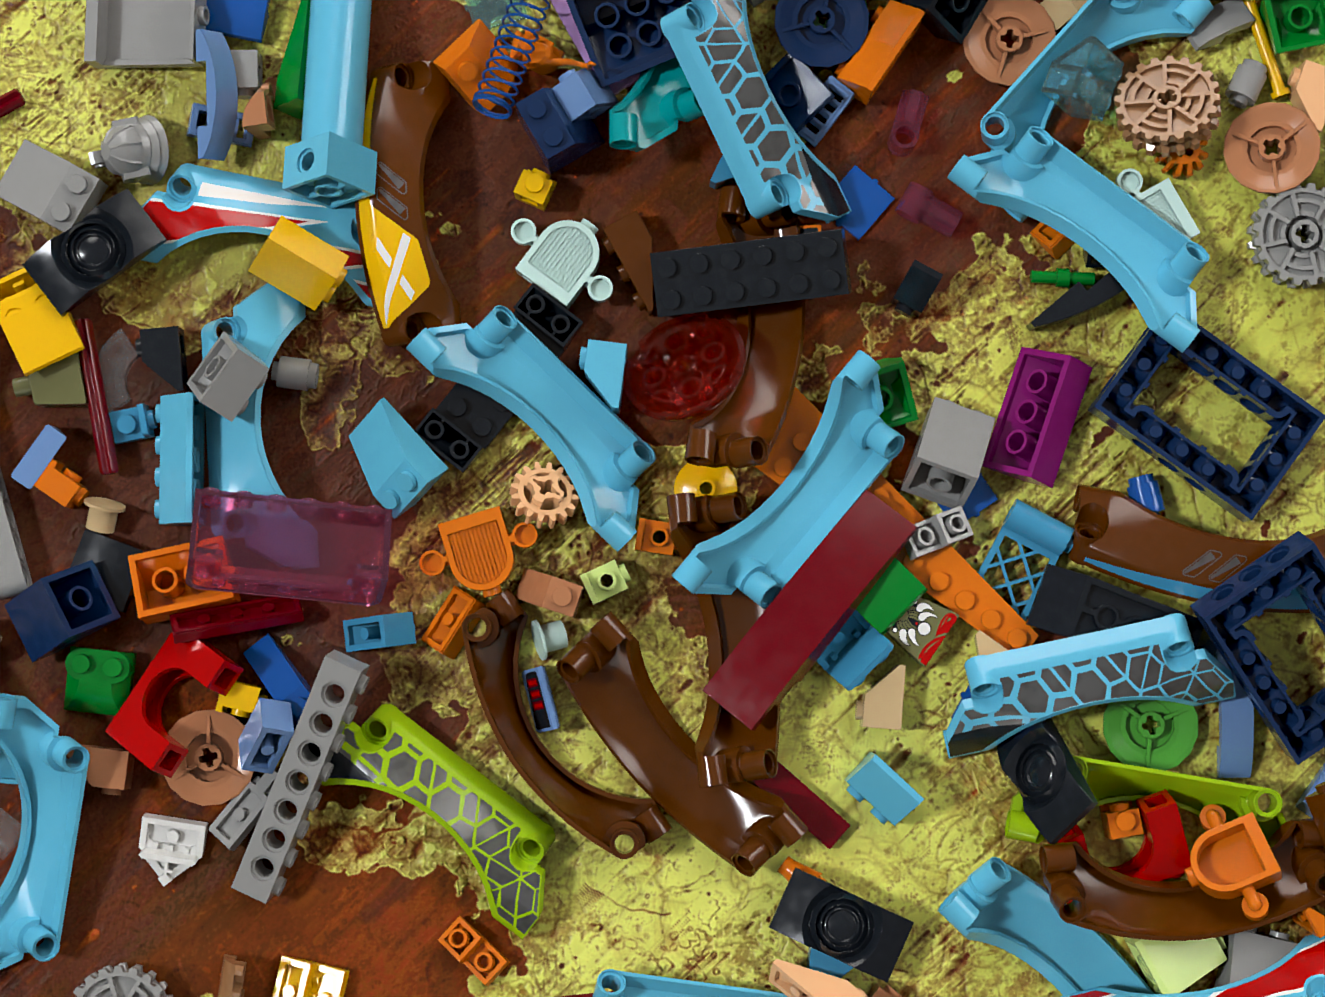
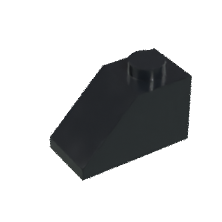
[890,260,943,318]
[135,326,189,393]

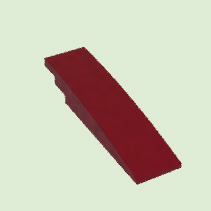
[702,490,918,731]

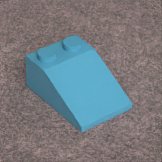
[349,397,449,519]

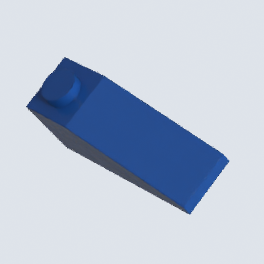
[243,633,312,728]

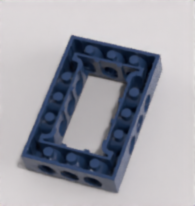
[1088,323,1325,522]
[1190,531,1325,765]

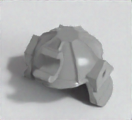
[88,115,169,186]

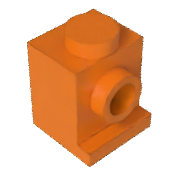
[34,459,89,509]
[635,518,677,556]
[1099,800,1144,840]

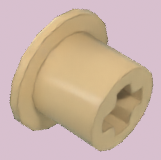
[84,497,126,534]

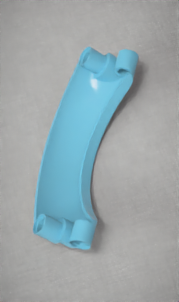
[938,857,1155,996]

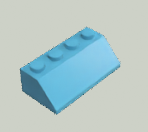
[154,392,205,526]

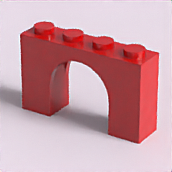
[105,632,244,778]
[1047,789,1191,905]

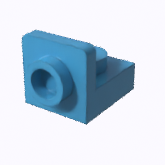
[109,403,158,445]

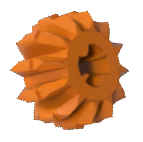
[1154,140,1209,179]

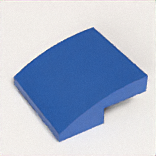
[206,0,270,43]

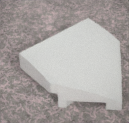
[138,813,209,886]

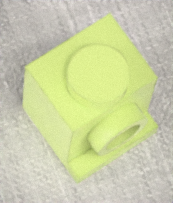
[580,559,631,605]

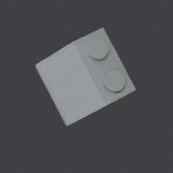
[187,331,269,422]

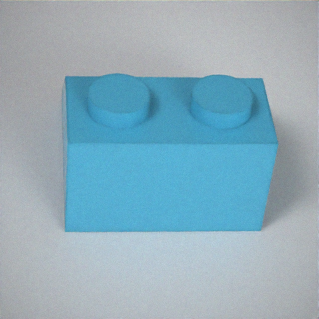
[579,339,628,414]
[844,752,924,826]

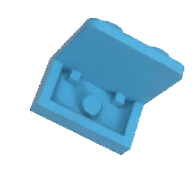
[816,610,894,691]

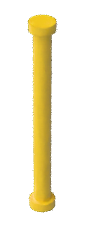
[1242,0,1291,100]

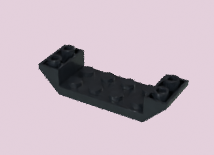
[414,283,583,473]
[1026,564,1217,657]

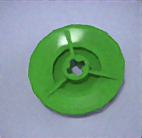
[1103,700,1198,771]

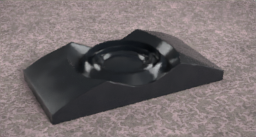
[22,188,167,317]
[997,718,1098,845]
[768,867,914,983]

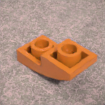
[438,916,510,986]

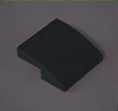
[70,529,145,613]

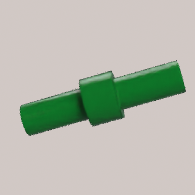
[1030,268,1095,288]

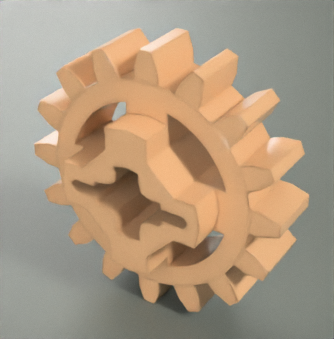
[509,462,579,529]

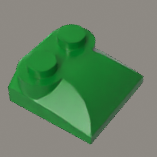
[1259,0,1325,55]
[876,357,919,428]
[64,646,137,716]

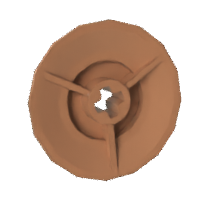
[963,0,1056,86]
[1223,102,1321,194]
[165,709,254,806]

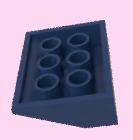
[566,0,692,88]

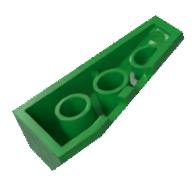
[274,0,311,120]

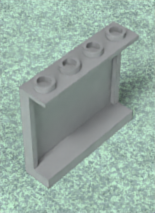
[84,0,210,69]

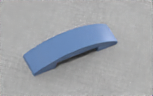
[196,29,238,161]
[1215,650,1254,778]

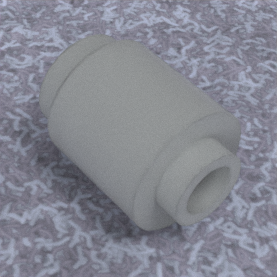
[1225,59,1267,109]
[271,356,319,391]

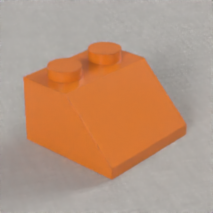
[433,19,519,116]

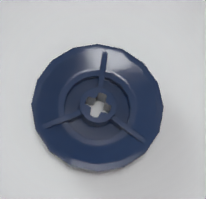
[774,0,869,68]

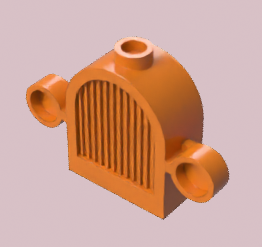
[419,506,538,598]
[1184,804,1282,921]

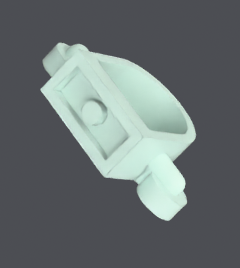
[1115,168,1201,240]
[511,218,613,310]

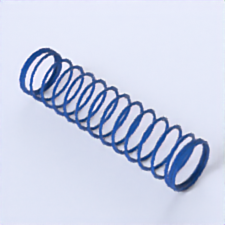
[472,0,550,119]

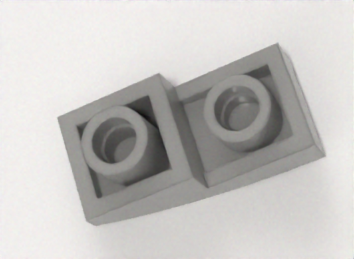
[1186,0,1255,51]
[905,505,974,560]

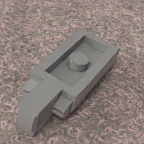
[208,768,278,851]

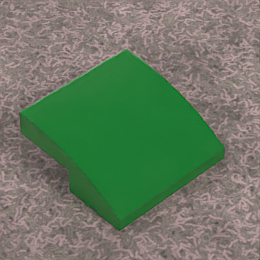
[856,557,928,635]

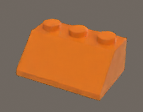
[834,0,926,105]
[128,535,241,625]

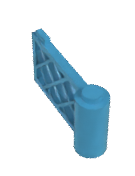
[977,499,1074,622]

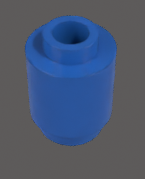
[1127,473,1166,515]

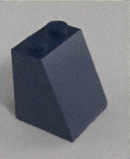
[515,88,605,174]
[4,560,120,663]

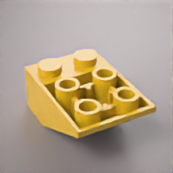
[0,268,85,376]

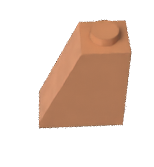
[515,568,585,618]

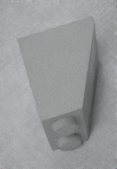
[901,397,995,508]
[1214,927,1298,988]

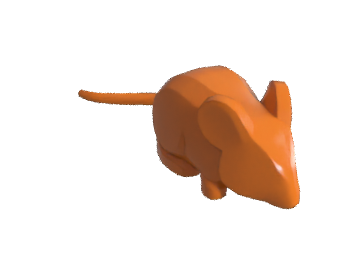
[509,30,596,75]

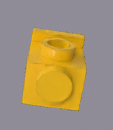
[513,168,557,211]
[215,681,268,718]

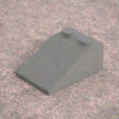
[0,139,108,233]

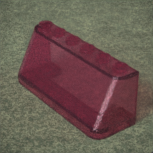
[185,487,392,606]

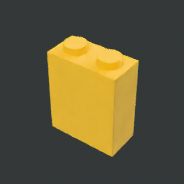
[248,215,349,311]

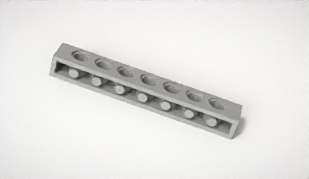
[231,649,370,904]

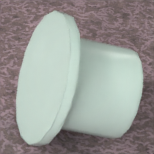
[531,620,568,661]

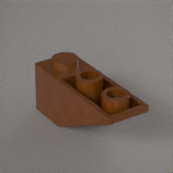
[601,210,653,316]

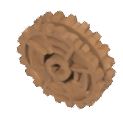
[1114,56,1221,157]

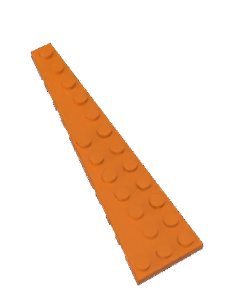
[753,387,1039,650]

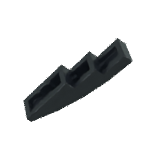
[1026,272,1125,331]

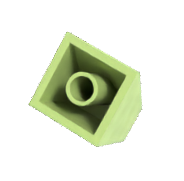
[1123,936,1228,994]

